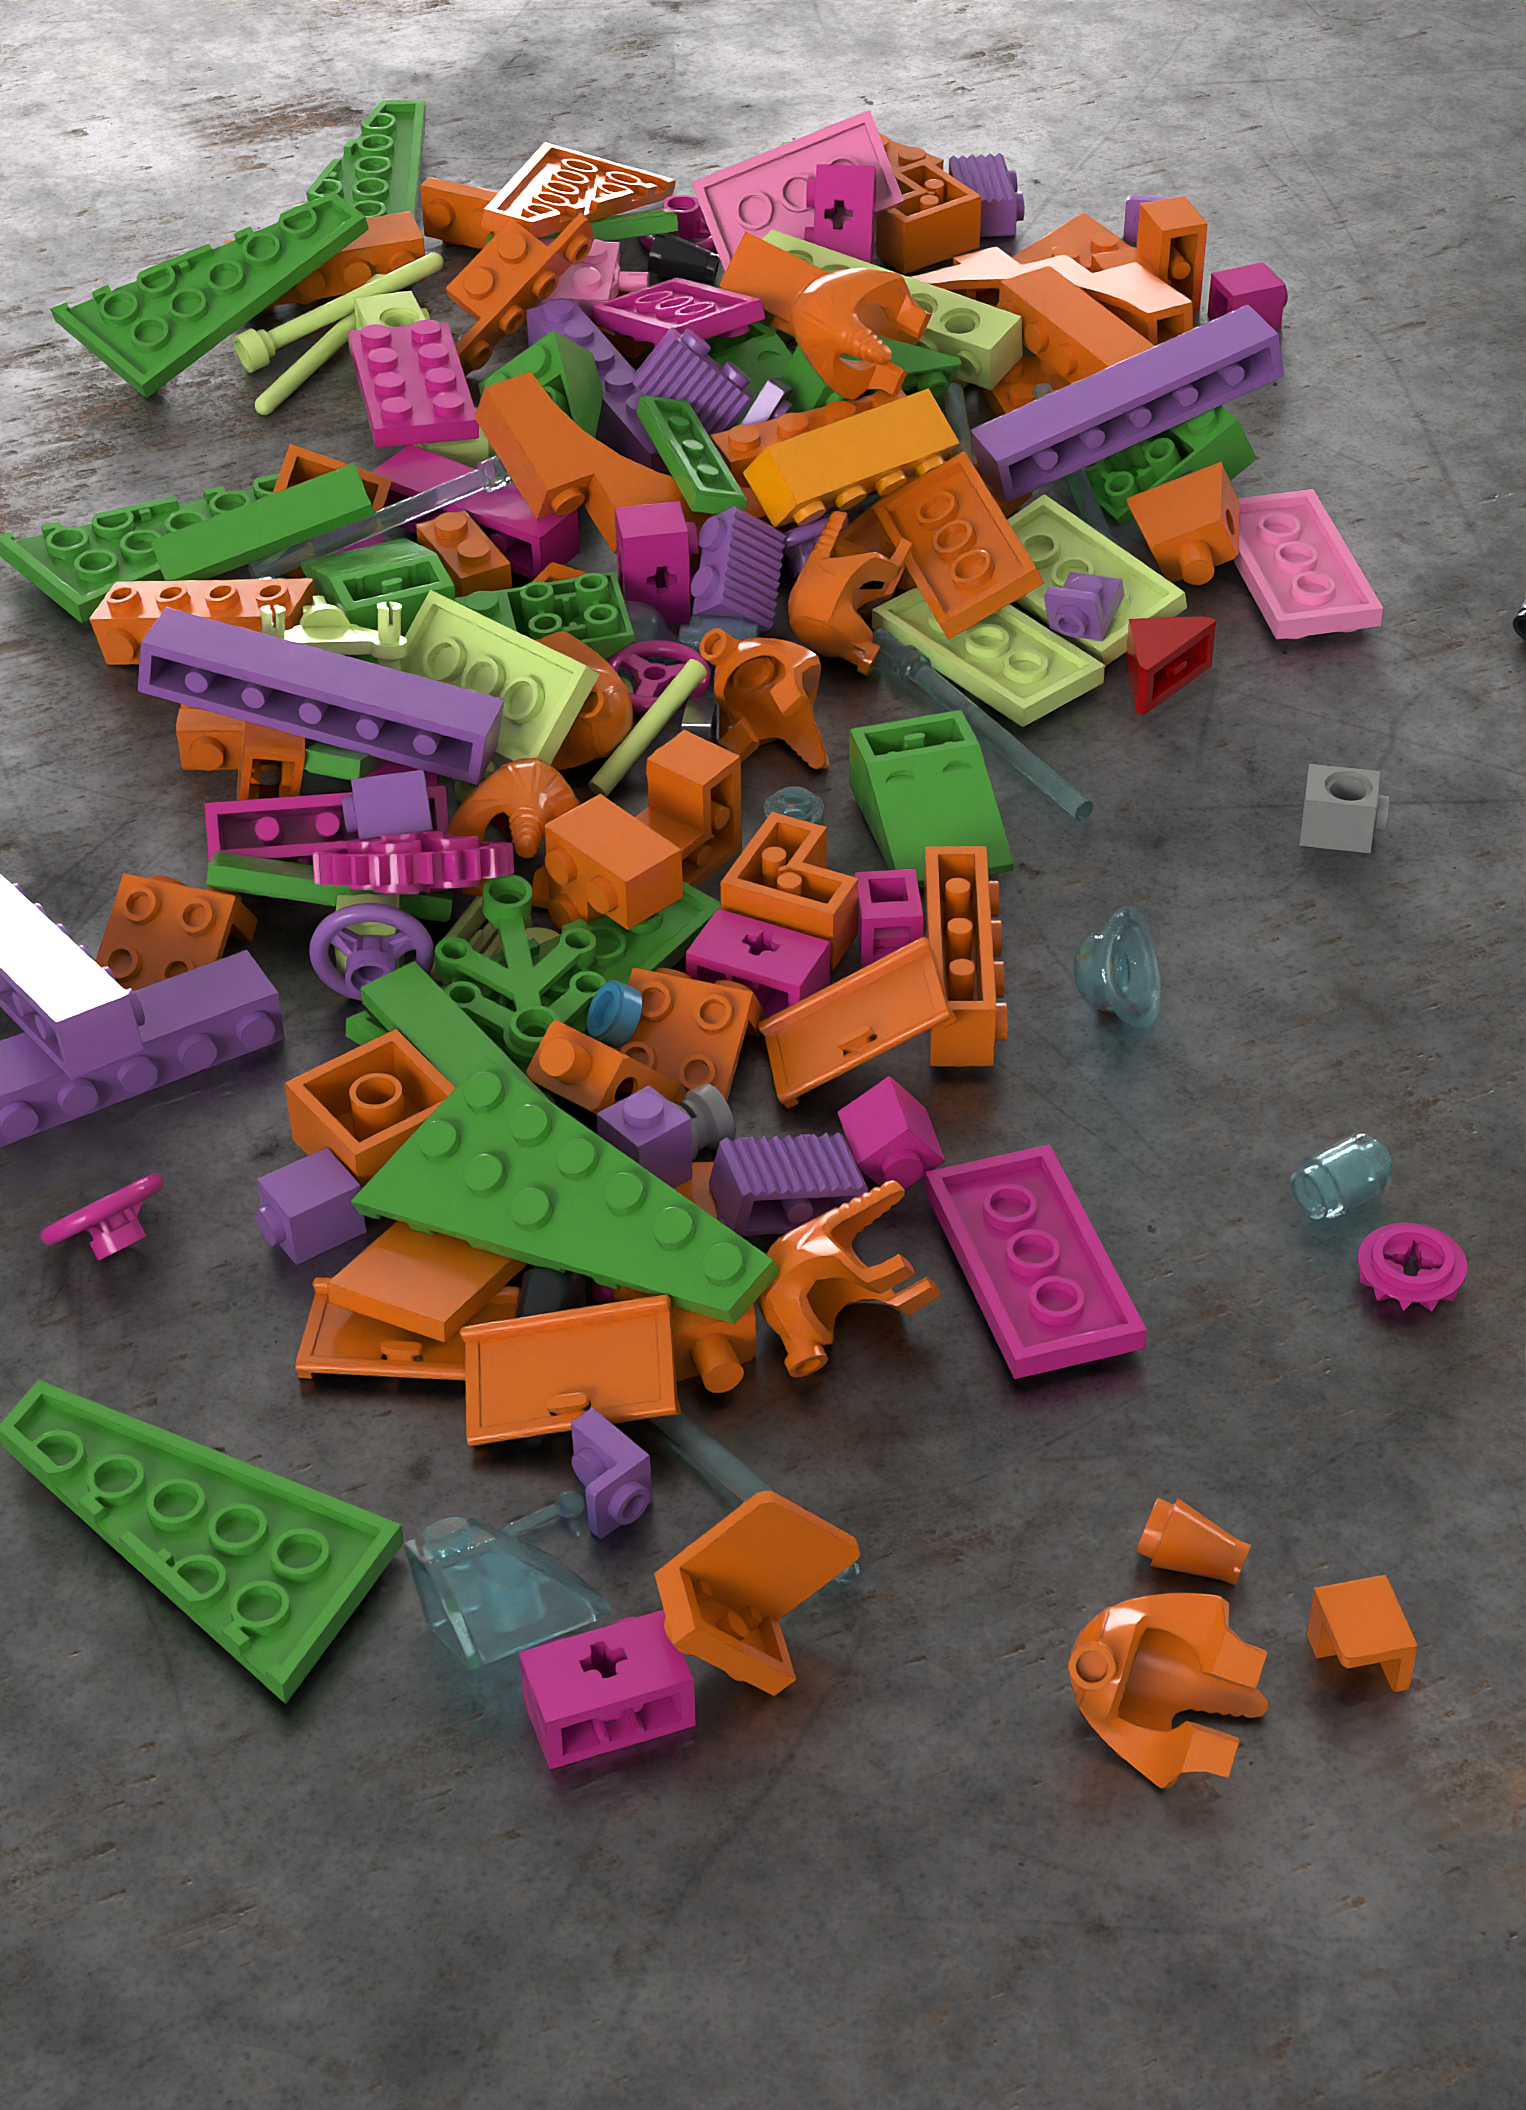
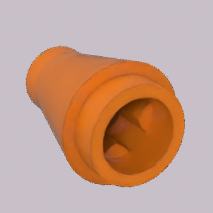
[1136,1498,1251,1586]

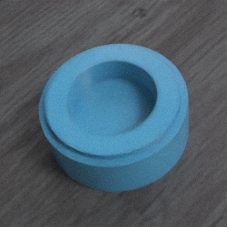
[587,980,642,1048]

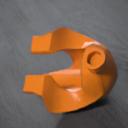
[790,268,932,400]
[788,511,912,676]
[699,628,829,770]
[510,631,633,771]
[445,758,579,909]
[757,1180,942,1377]
[1068,1593,1269,1789]

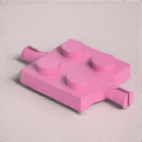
[531,237,649,315]

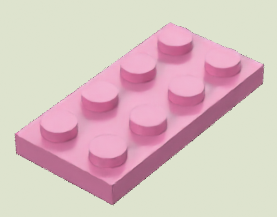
[691,110,905,272]
[1233,489,1383,640]

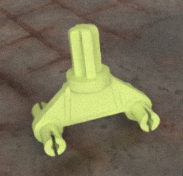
[260,595,407,671]

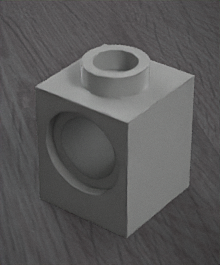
[1299,764,1389,854]

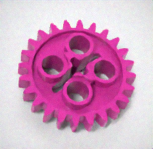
[312,831,514,895]

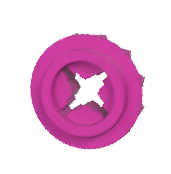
[1356,1223,1468,1312]

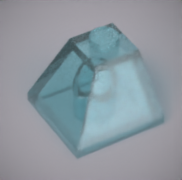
[403,1517,612,1670]

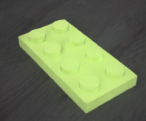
[1007,494,1187,666]
[872,587,1105,727]
[401,590,600,764]

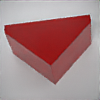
[1125,616,1216,715]

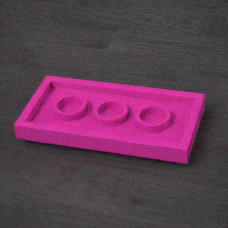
[590,277,766,347]
[348,320,479,448]
[924,1144,1147,1379]

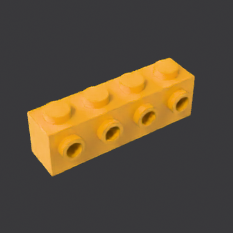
[743,388,960,528]

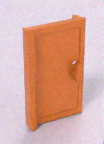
[757,937,957,1109]
[295,1277,520,1381]
[459,1294,681,1446]

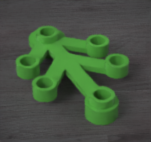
[435,874,607,1064]

